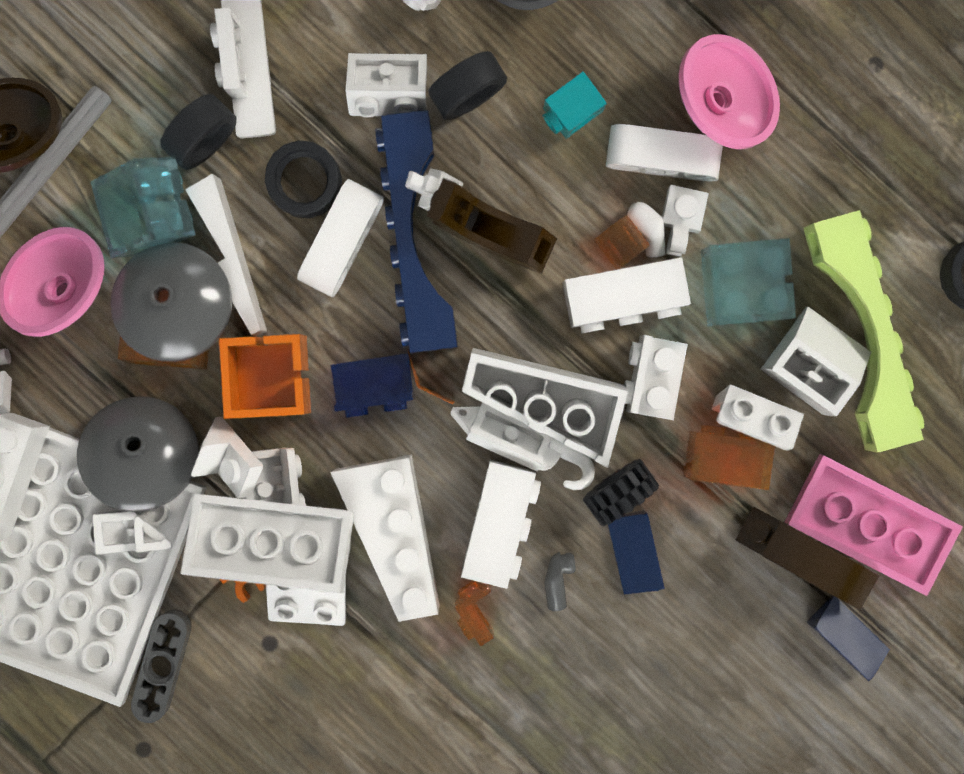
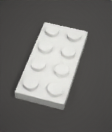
[181,494,354,593]

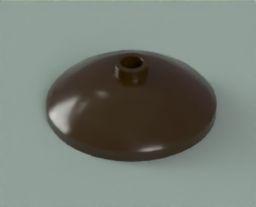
[0,78,62,173]

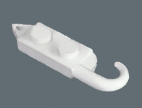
[450,402,595,490]

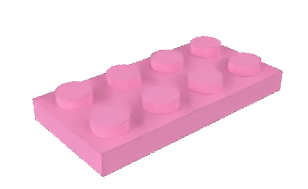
[784,454,963,596]

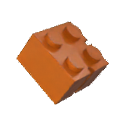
[219,334,311,419]

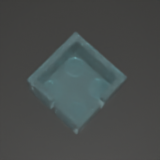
[91,157,195,259]
[701,238,796,327]

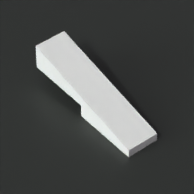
[185,174,267,336]

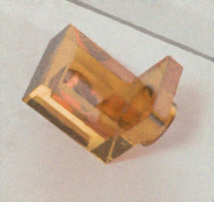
[454,580,494,646]

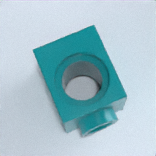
[542,71,607,139]

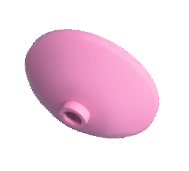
[679,34,780,149]
[0,227,104,337]

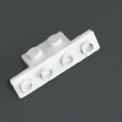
[210,0,276,139]

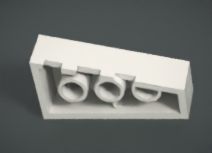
[462,348,628,468]
[330,455,440,622]

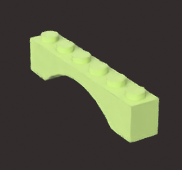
[803,210,924,453]

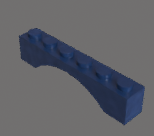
[375,110,458,353]

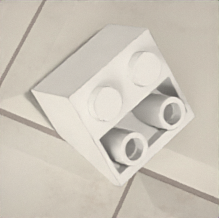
[760,306,871,417]

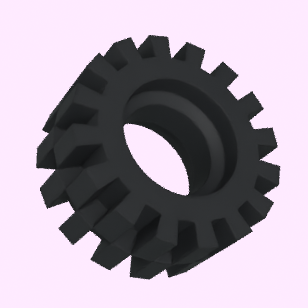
[583,459,659,526]

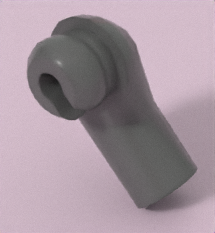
[544,552,576,611]

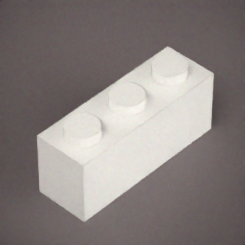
[563,257,691,333]
[0,413,50,540]
[461,459,541,589]

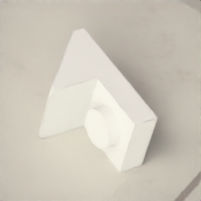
[191,417,263,498]

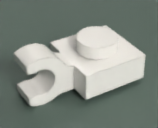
[405,168,463,211]
[662,185,709,257]

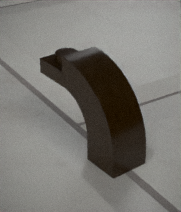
[426,178,557,274]
[735,507,879,610]

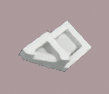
[92,511,171,555]

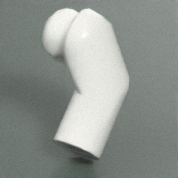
[627,202,665,257]

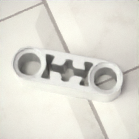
[606,124,723,181]
[297,179,384,298]

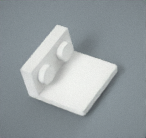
[266,539,351,626]

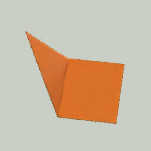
[408,351,455,404]

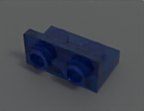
[331,353,415,418]

